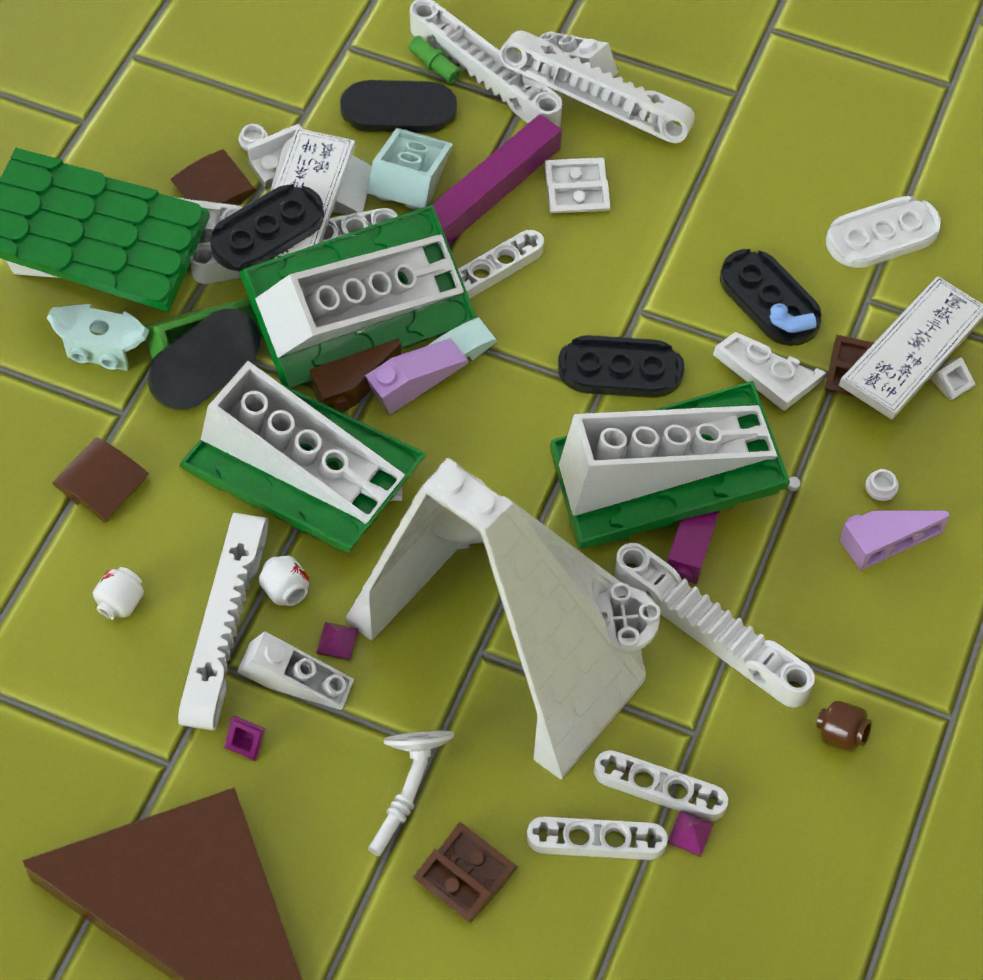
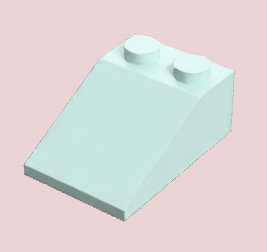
[367,128,453,209]

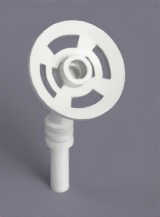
[368,731,454,856]

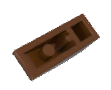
[310,339,401,413]

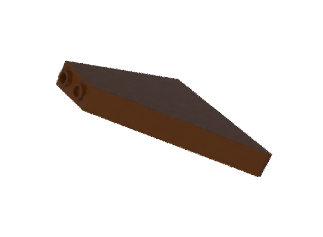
[23,787,302,980]

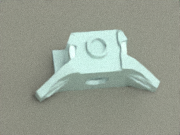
[46,304,149,371]

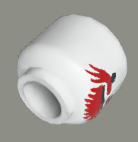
[259,556,310,606]
[93,567,144,620]

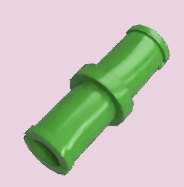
[408,35,462,84]

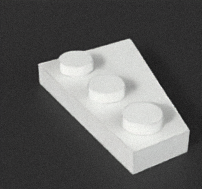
[713,332,826,411]

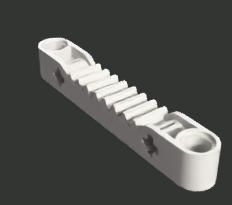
[410,0,562,127]
[499,31,695,143]
[178,513,268,731]
[614,543,815,708]

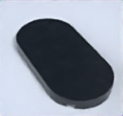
[340,80,457,133]
[210,184,324,271]
[720,249,821,346]
[148,309,260,410]
[558,335,684,398]

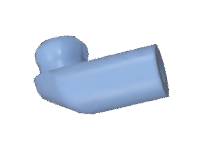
[769,304,816,333]

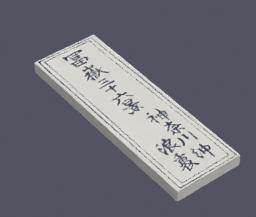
[271,128,355,260]
[839,276,983,420]

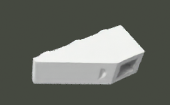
[539,31,618,77]
[237,631,354,710]

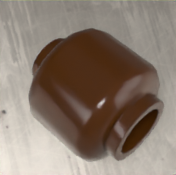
[816,701,872,751]

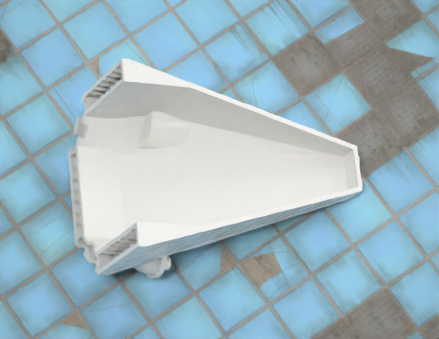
[346,458,660,780]

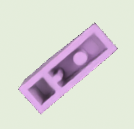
[365,338,469,415]
[839,511,950,571]

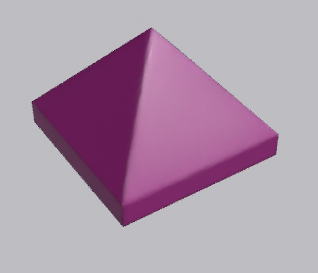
[316,622,358,661]
[224,716,266,761]
[667,810,714,857]

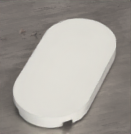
[826,196,941,268]

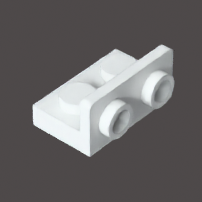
[247,124,302,189]

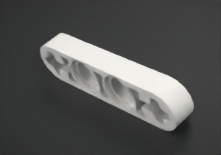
[458,230,544,299]
[594,750,728,822]
[527,817,668,860]

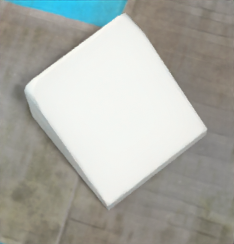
[930,357,976,400]

